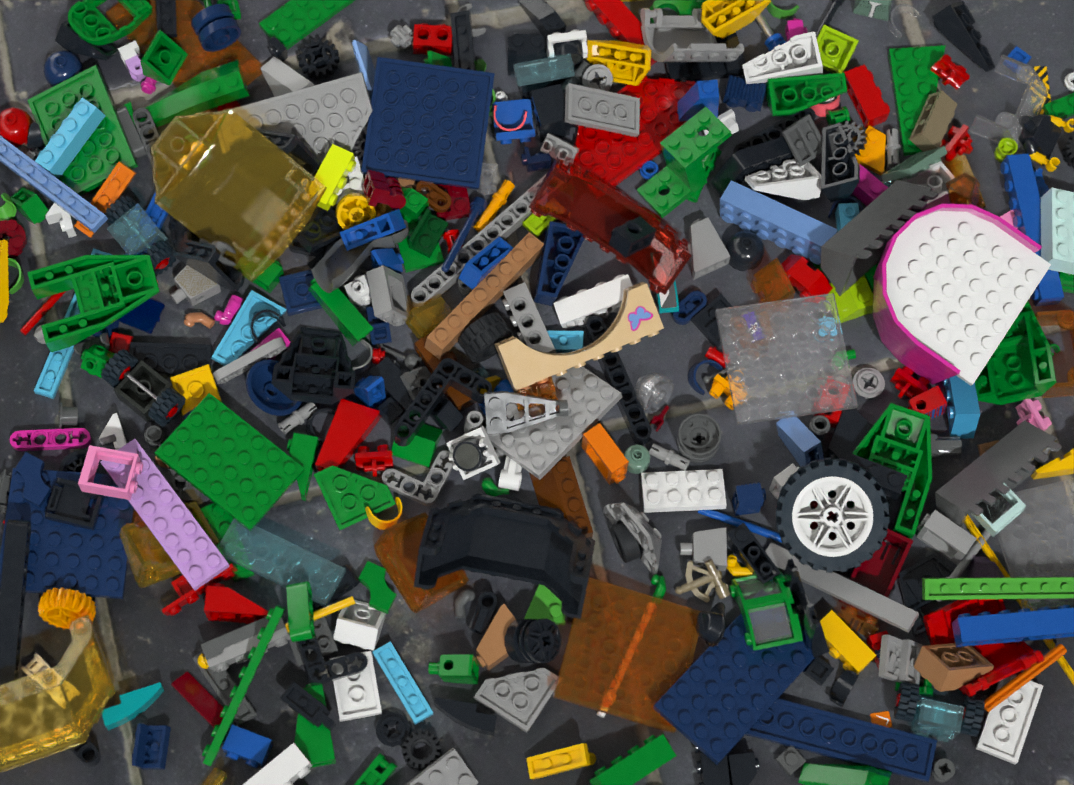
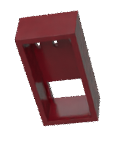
[839,528,913,619]

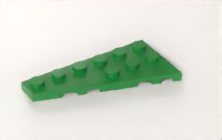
[888,45,946,156]

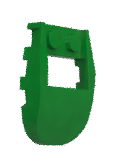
[68,0,152,45]

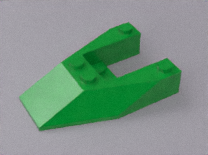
[27,255,160,353]
[835,403,932,539]

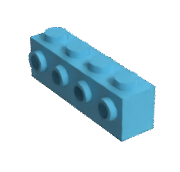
[35,98,105,179]

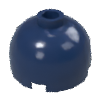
[44,51,84,87]

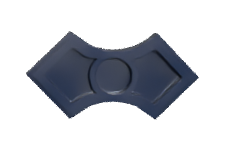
[15,452,51,508]

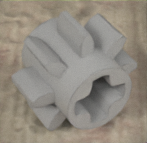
[390,25,414,49]

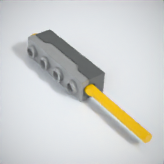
[197,596,356,672]

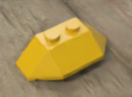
[701,0,771,39]
[586,40,651,86]

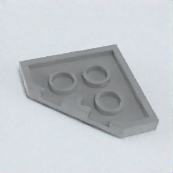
[474,668,562,733]

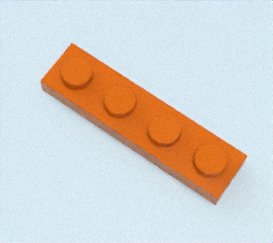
[74,161,136,238]

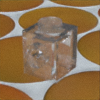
[477,163,498,195]

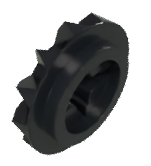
[376,713,410,747]

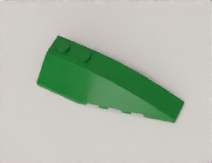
[139,60,250,127]

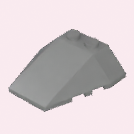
[603,502,662,575]

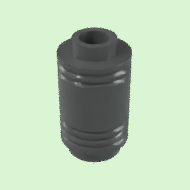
[808,415,830,442]

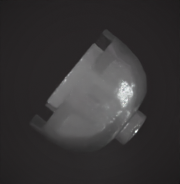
[635,373,674,414]

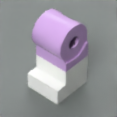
[118,41,146,82]

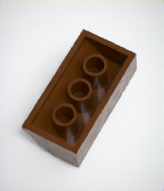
[529,456,593,538]

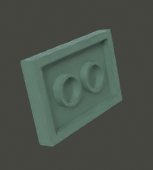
[881,146,947,183]

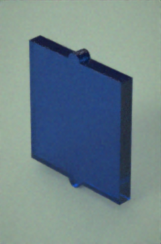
[119,299,165,334]

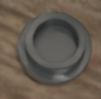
[144,425,165,446]

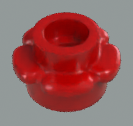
[372,346,386,364]

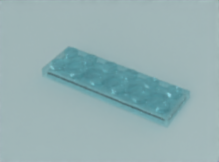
[217,519,346,607]

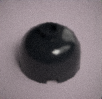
[725,231,764,271]

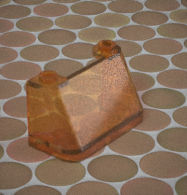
[374,512,469,613]

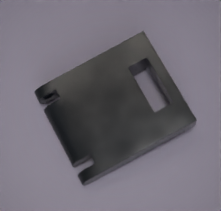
[45,478,105,531]

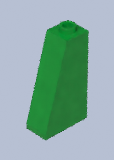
[308,278,373,347]
[294,683,336,769]

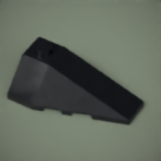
[932,1,996,72]

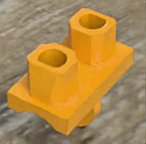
[709,374,747,410]

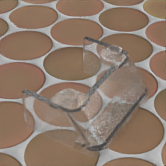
[969,55,1048,150]

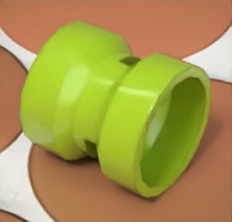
[994,138,1018,163]

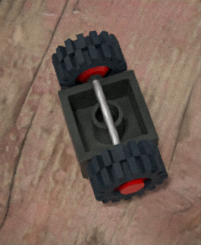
[101,349,186,427]

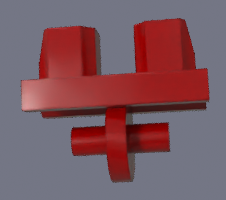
[930,54,970,90]
[940,125,973,163]
[890,366,930,399]
[355,444,393,477]

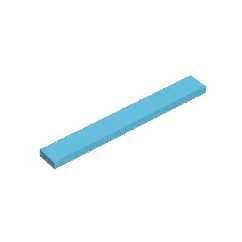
[34,248,112,399]

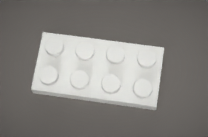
[641,469,727,513]
[975,674,1043,765]

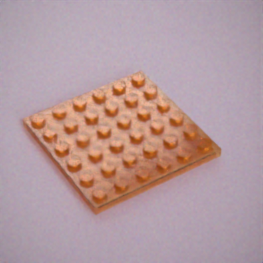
[553,577,702,734]

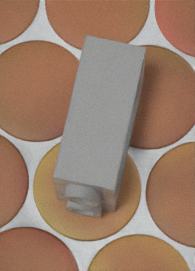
[366,265,411,326]
[917,510,977,565]

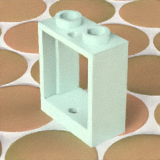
[972,483,1026,537]

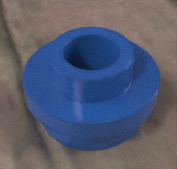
[640,161,659,180]

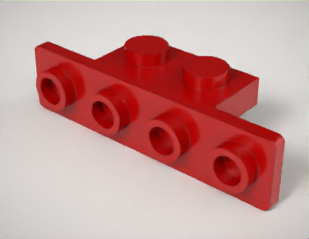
[161,564,238,616]

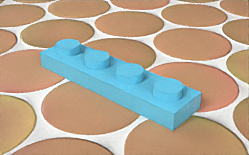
[372,641,433,725]

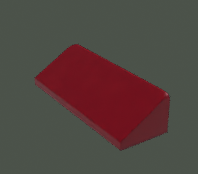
[171,671,224,728]

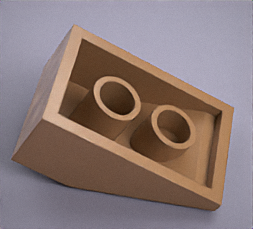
[914,643,994,692]

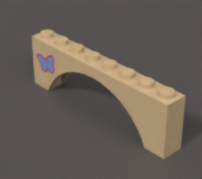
[495,282,664,392]

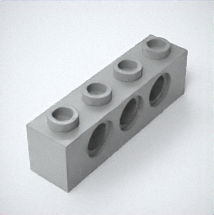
[502,282,556,353]

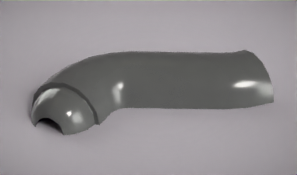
[311,220,409,293]

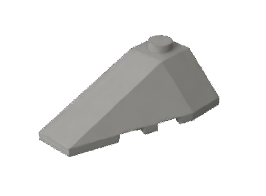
[260,57,315,97]

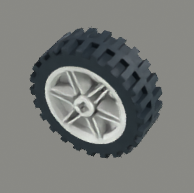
[776,458,890,573]

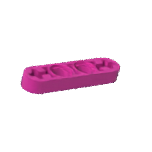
[10,428,92,451]

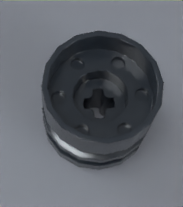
[505,619,561,663]

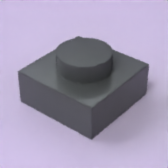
[775,746,806,776]

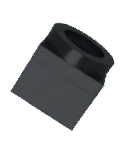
[530,84,578,142]

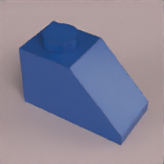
[371,248,404,273]

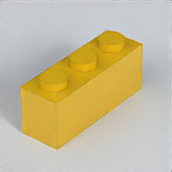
[819,610,877,674]

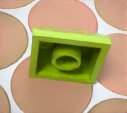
[825,275,873,325]

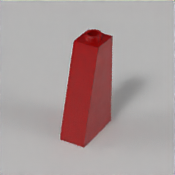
[315,399,380,472]

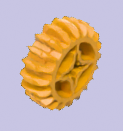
[38,587,96,631]

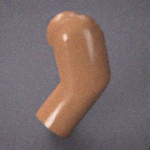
[184,312,215,329]

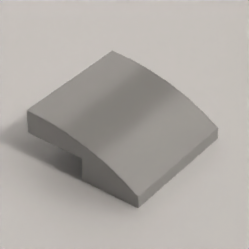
[878,634,923,685]

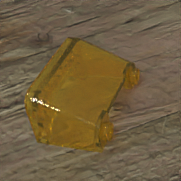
[119,501,219,588]

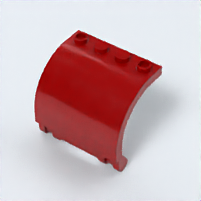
[923,599,1044,697]

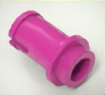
[141,76,157,94]

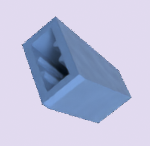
[776,412,824,467]

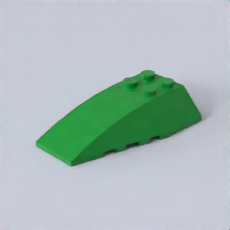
[974,301,1057,405]

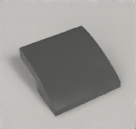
[782,114,822,167]

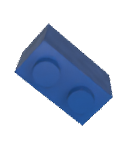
[222,725,273,768]

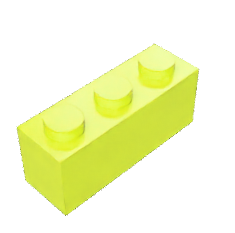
[305,144,356,211]

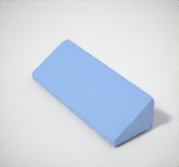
[352,40,375,99]

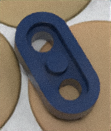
[672,291,707,325]

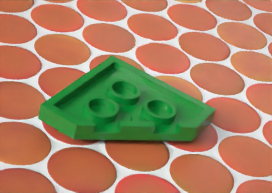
[313,466,396,531]

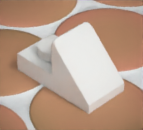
[46,203,77,238]
[99,413,127,450]

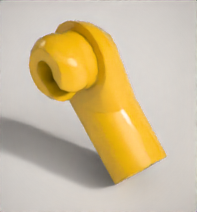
[727,555,752,577]

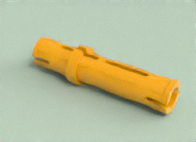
[473,179,515,232]

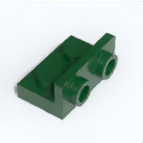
[407,208,448,258]

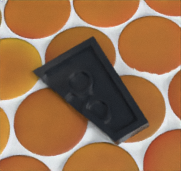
[297,206,344,253]

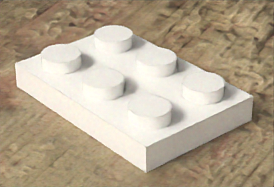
[329,651,382,722]

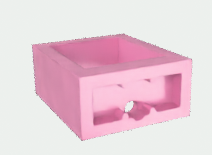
[78,445,143,500]

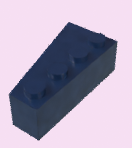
[534,221,589,306]

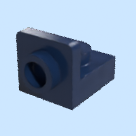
[521,146,551,172]

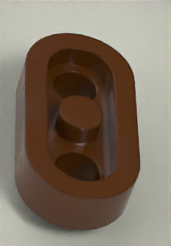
[415,181,451,213]

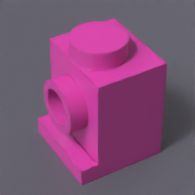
[785,19,807,42]

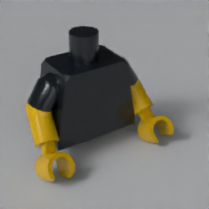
[1019,114,1074,172]

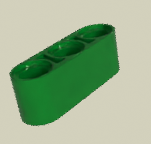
[286,581,315,642]

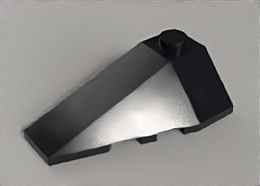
[821,123,860,203]

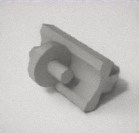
[540,133,580,166]

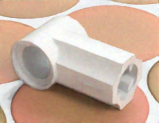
[498,456,522,491]

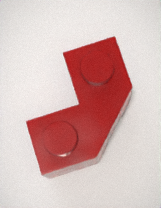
[775,254,833,304]

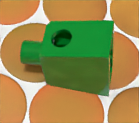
[428,654,480,685]

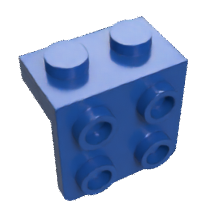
[492,99,536,145]

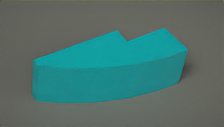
[101,682,164,730]

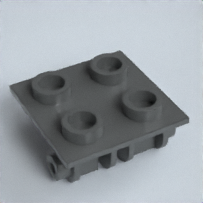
[289,616,338,666]

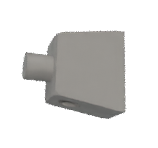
[680,528,727,571]

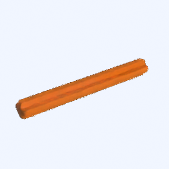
[984,643,1067,712]

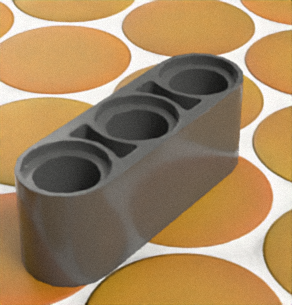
[116,106,147,159]

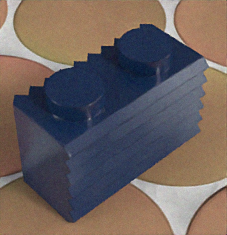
[723,75,767,112]
[732,482,766,516]

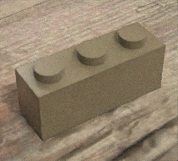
[909,90,957,152]

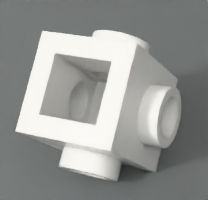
[344,275,372,307]

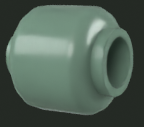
[624,444,650,474]

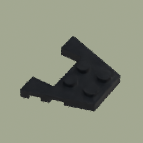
[897,554,960,637]

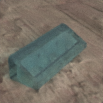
[513,54,575,86]

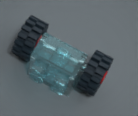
[104,196,176,276]
[894,681,985,742]

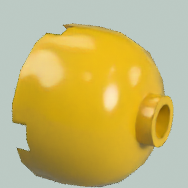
[336,193,376,230]

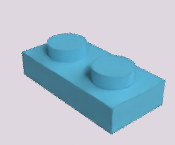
[547,330,584,352]

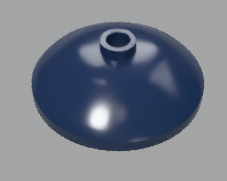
[246,360,302,416]

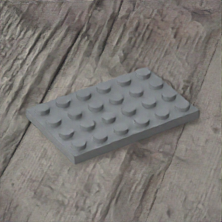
[484,352,622,480]

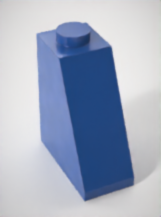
[677,80,719,122]

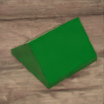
[140,30,188,85]
[392,419,443,468]

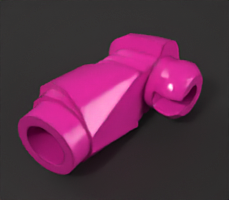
[214,295,243,325]

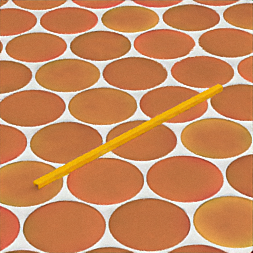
[964,515,1074,685]

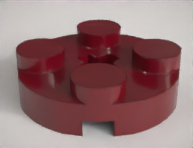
[0,219,27,259]

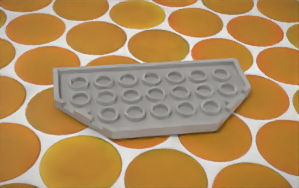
[212,72,373,163]

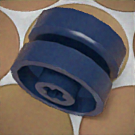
[191,4,241,52]

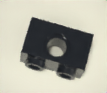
[609,216,657,258]

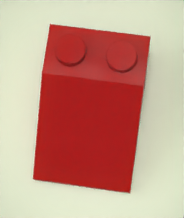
[204,583,268,624]

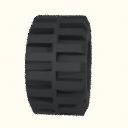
[458,312,513,363]

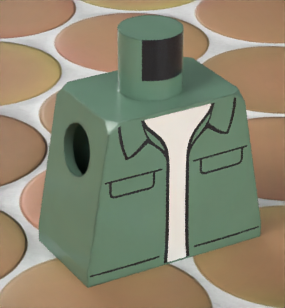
[853,0,892,21]

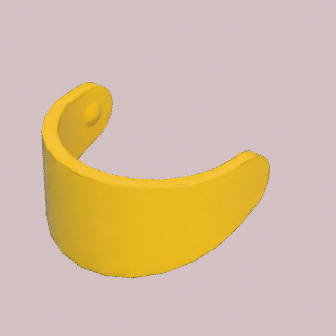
[365,497,403,530]

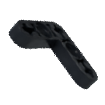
[296,635,368,686]

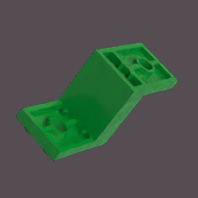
[637,107,732,218]

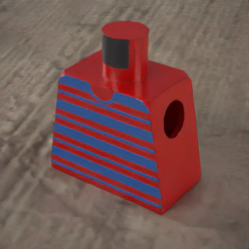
[907,385,947,419]

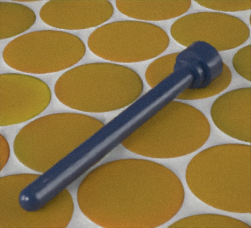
[441,197,488,272]

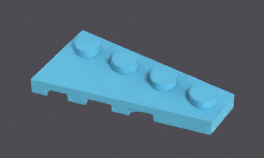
[211,290,287,366]

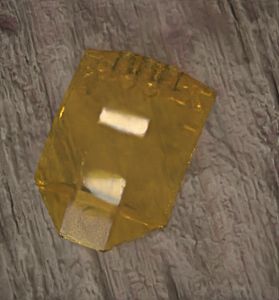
[151,109,327,282]

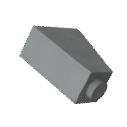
[689,217,731,280]

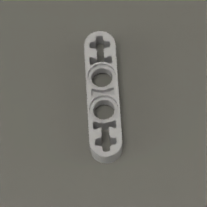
[213,337,287,384]

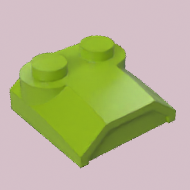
[817,25,859,74]

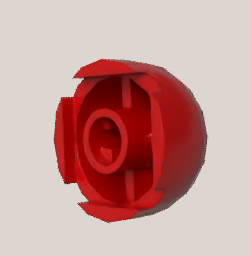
[0,107,34,148]

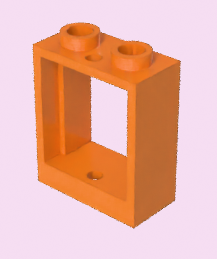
[581,423,629,485]

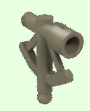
[675,559,730,602]

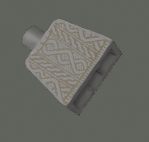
[170,265,221,306]

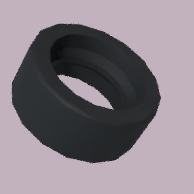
[610,522,641,563]

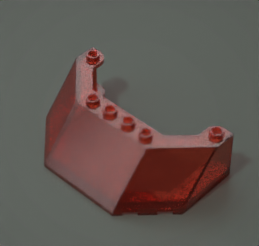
[529,157,692,295]

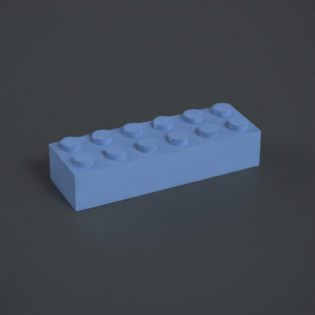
[720,180,838,265]

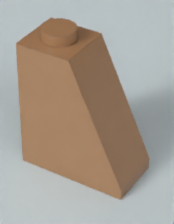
[475,604,516,671]

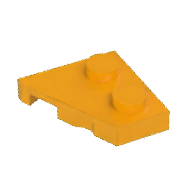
[855,126,886,176]

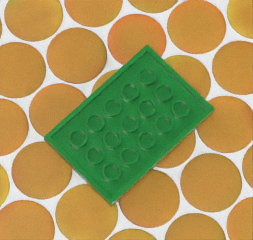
[27,65,138,196]
[155,393,304,532]

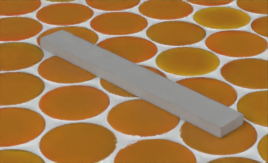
[765,542,919,633]

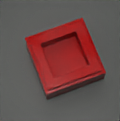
[108,332,133,354]

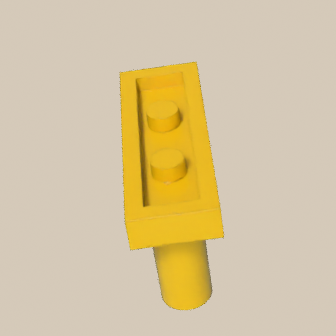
[527,743,596,780]

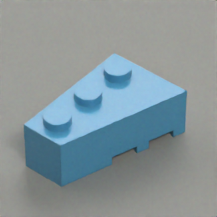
[942,375,980,438]

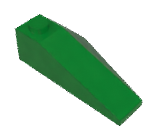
[766,73,847,116]

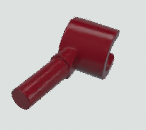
[649,405,669,432]

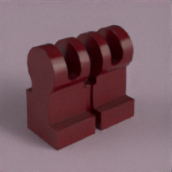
[362,170,406,210]

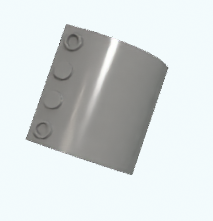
[640,8,744,62]

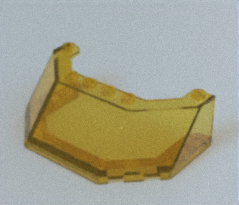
[0,615,116,773]

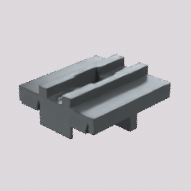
[400,366,438,404]
[163,469,200,502]

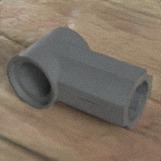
[931,434,962,458]

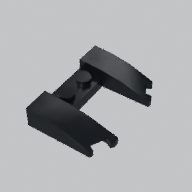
[665,32,745,82]
[784,558,829,658]

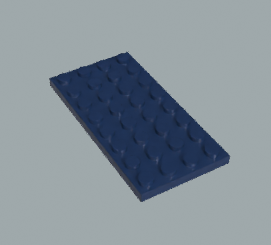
[653,591,816,765]

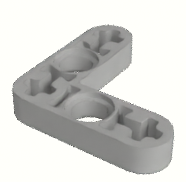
[382,450,454,506]

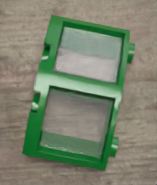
[729,569,803,651]

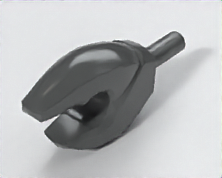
[199,238,236,266]

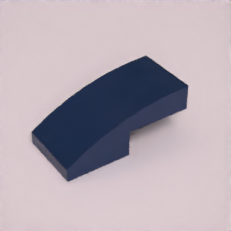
[366,306,392,345]

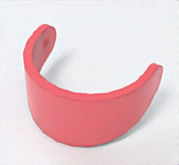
[809,95,840,117]
[493,105,527,132]

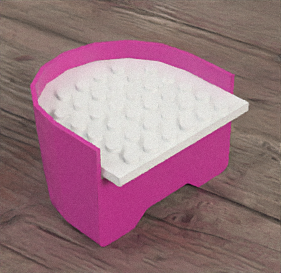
[873,204,1051,386]

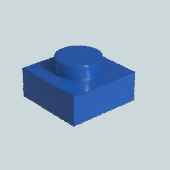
[1004,46,1032,73]

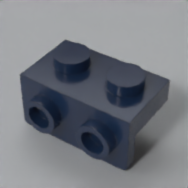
[132,723,171,770]

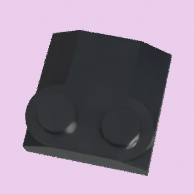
[508,34,546,75]

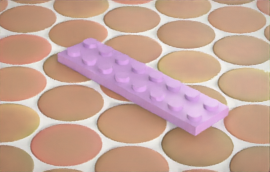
[100,439,230,591]

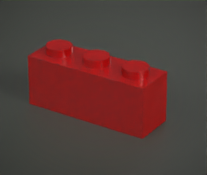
[844,64,890,129]

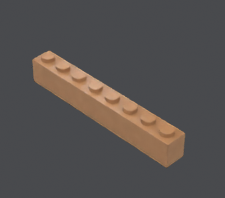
[424,232,544,360]

